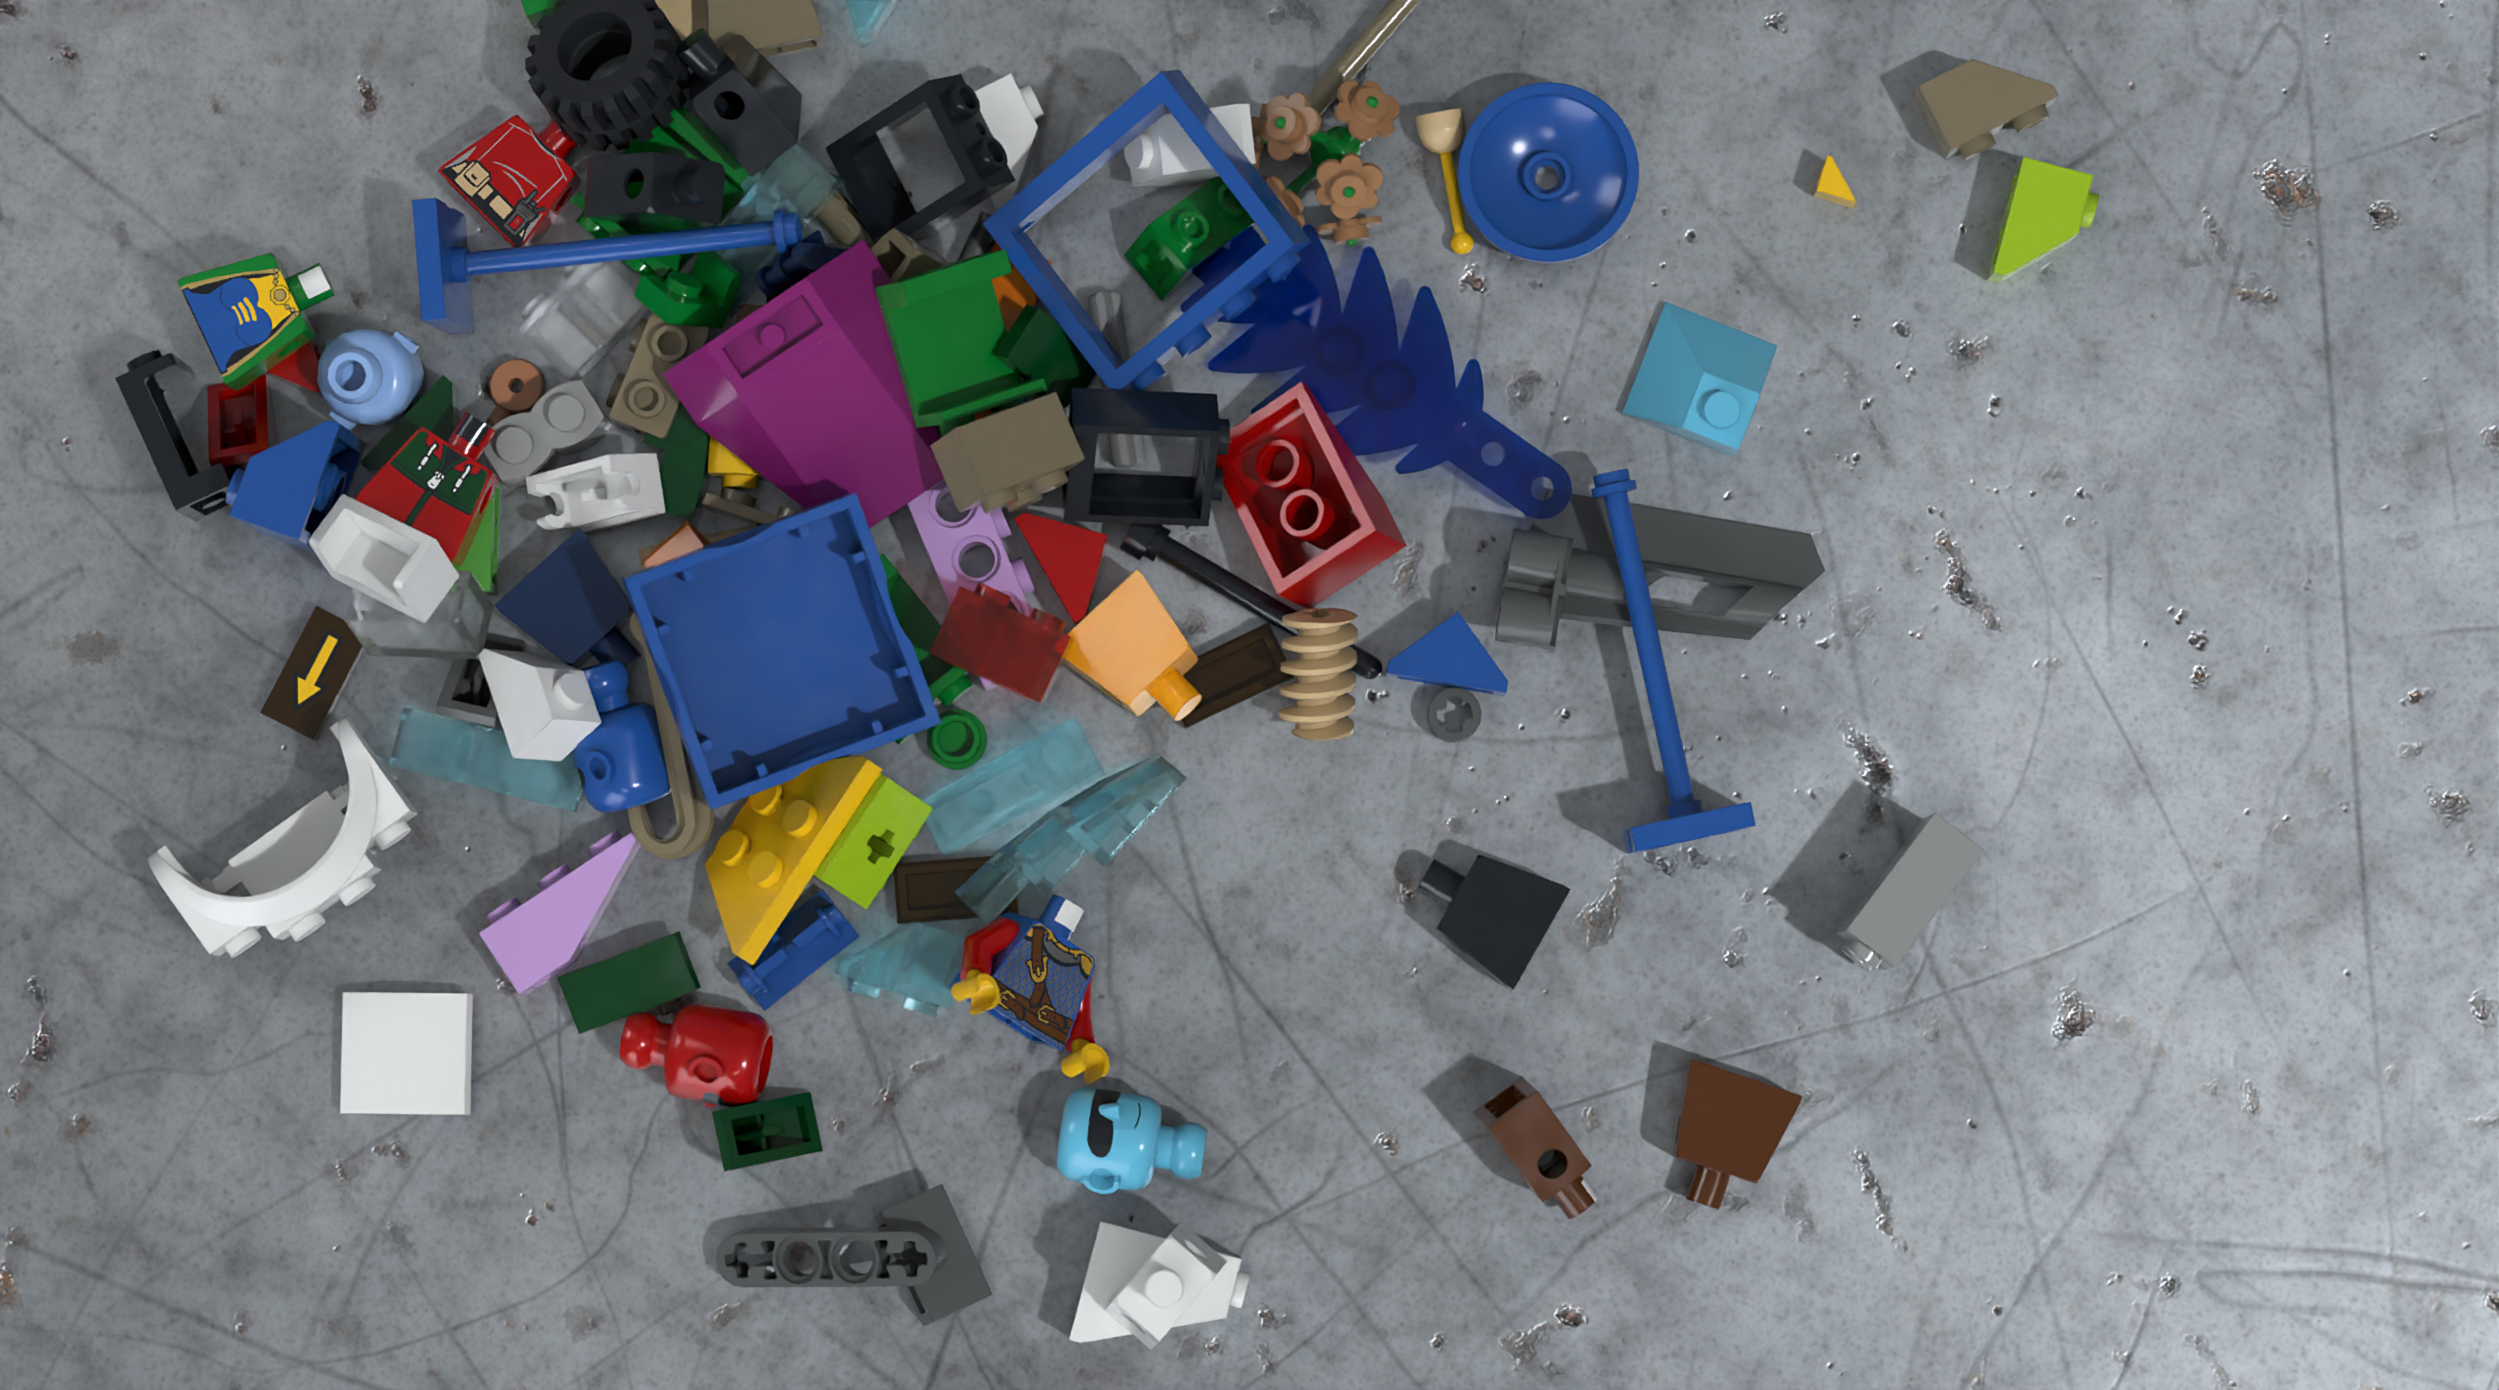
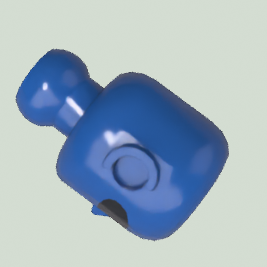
[572,659,671,813]

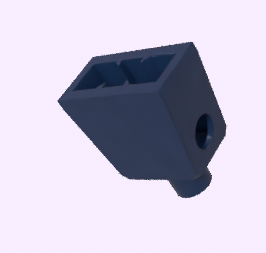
[494,528,642,670]

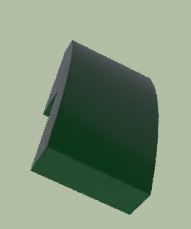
[994,304,1096,417]
[558,931,701,1034]

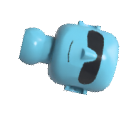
[1057,1088,1207,1194]

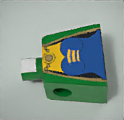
[177,253,335,391]

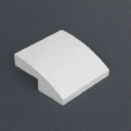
[340,992,473,1115]

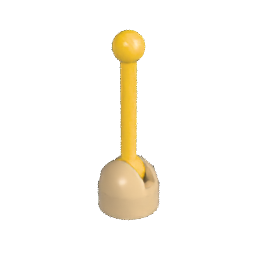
[1415,108,1474,255]

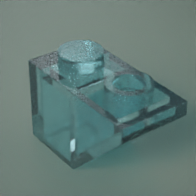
[834,922,966,1018]

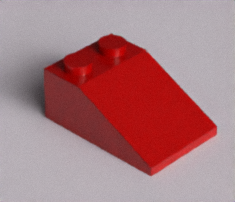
[1216,382,1407,608]

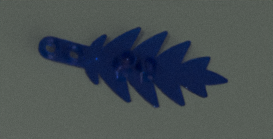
[1180,224,1572,519]

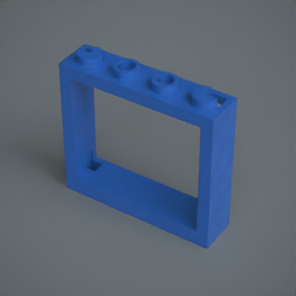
[982,70,1312,391]

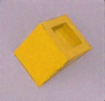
[1814,155,1857,208]

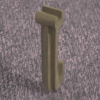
[628,612,714,859]

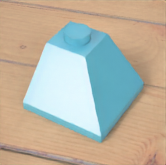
[1622,302,1777,457]

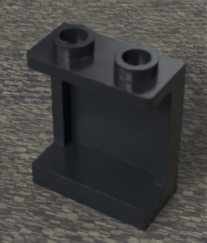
[115,350,235,522]

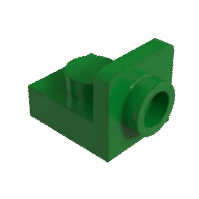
[634,251,742,329]

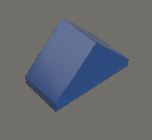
[1385,612,1508,697]

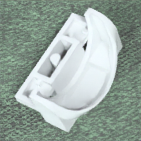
[148,715,418,958]

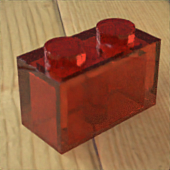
[929,582,1074,707]

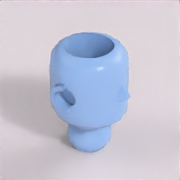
[317,328,425,430]

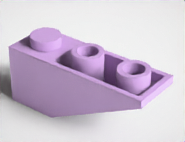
[479,830,641,995]

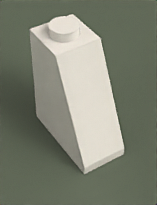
[1069,1221,1251,1343]

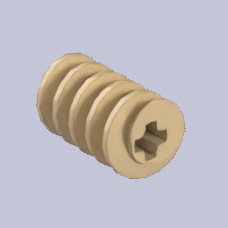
[1279,608,1358,740]

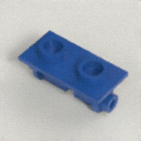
[727,889,860,1011]

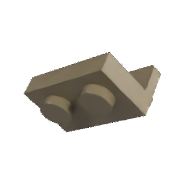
[606,312,709,439]

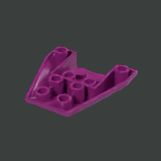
[663,239,944,529]

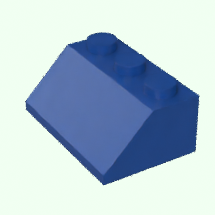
[226,420,367,553]

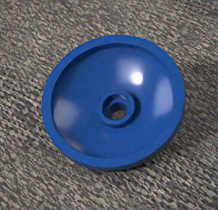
[1458,82,1639,263]

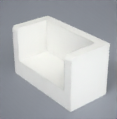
[309,494,459,623]

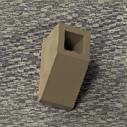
[1912,59,2059,160]

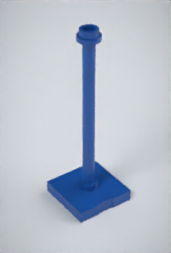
[412,198,803,335]
[1591,469,1756,854]

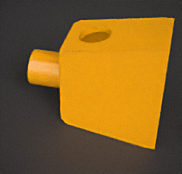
[1053,569,1202,721]

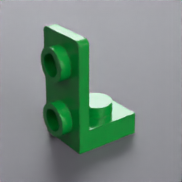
[1124,176,1255,301]

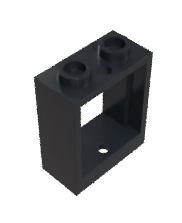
[825,74,1016,245]
[1062,388,1230,526]

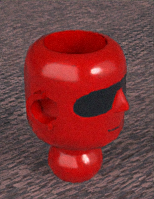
[620,1003,773,1108]

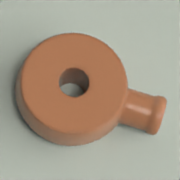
[486,358,546,426]

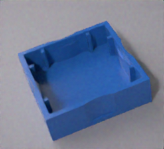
[621,492,941,810]

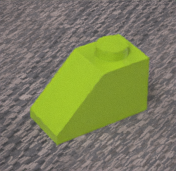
[1987,157,2099,284]

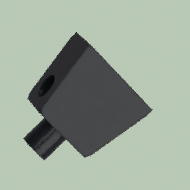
[676,28,802,177]
[584,152,725,231]
[1417,855,1571,991]

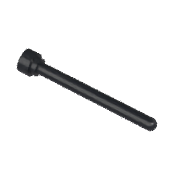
[1119,524,1382,680]

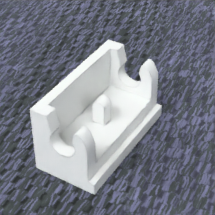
[525,453,666,534]

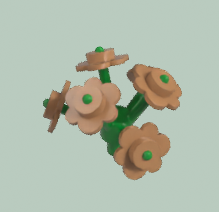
[1251,81,1400,247]

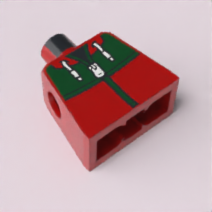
[355,412,499,567]

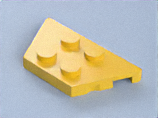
[704,756,883,965]

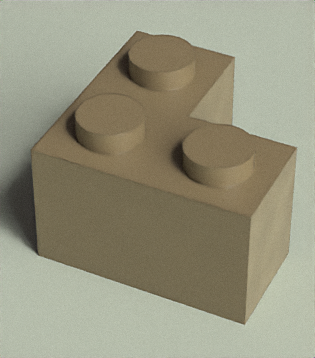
[930,392,1085,514]

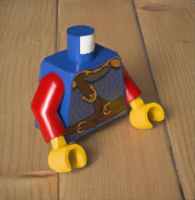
[948,895,1110,1084]

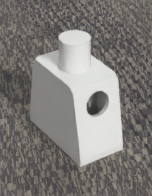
[1105,1222,1227,1350]

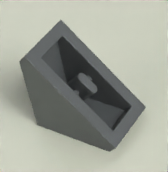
[435,628,525,732]

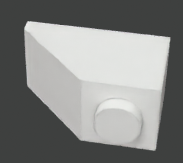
[974,74,1044,210]
[1124,104,1256,186]
[478,649,602,761]

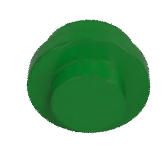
[926,709,987,770]

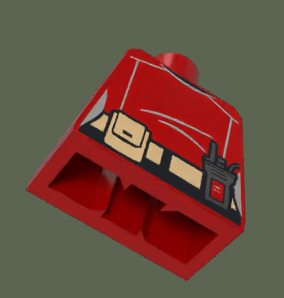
[438,114,582,247]

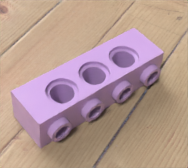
[907,479,1057,691]

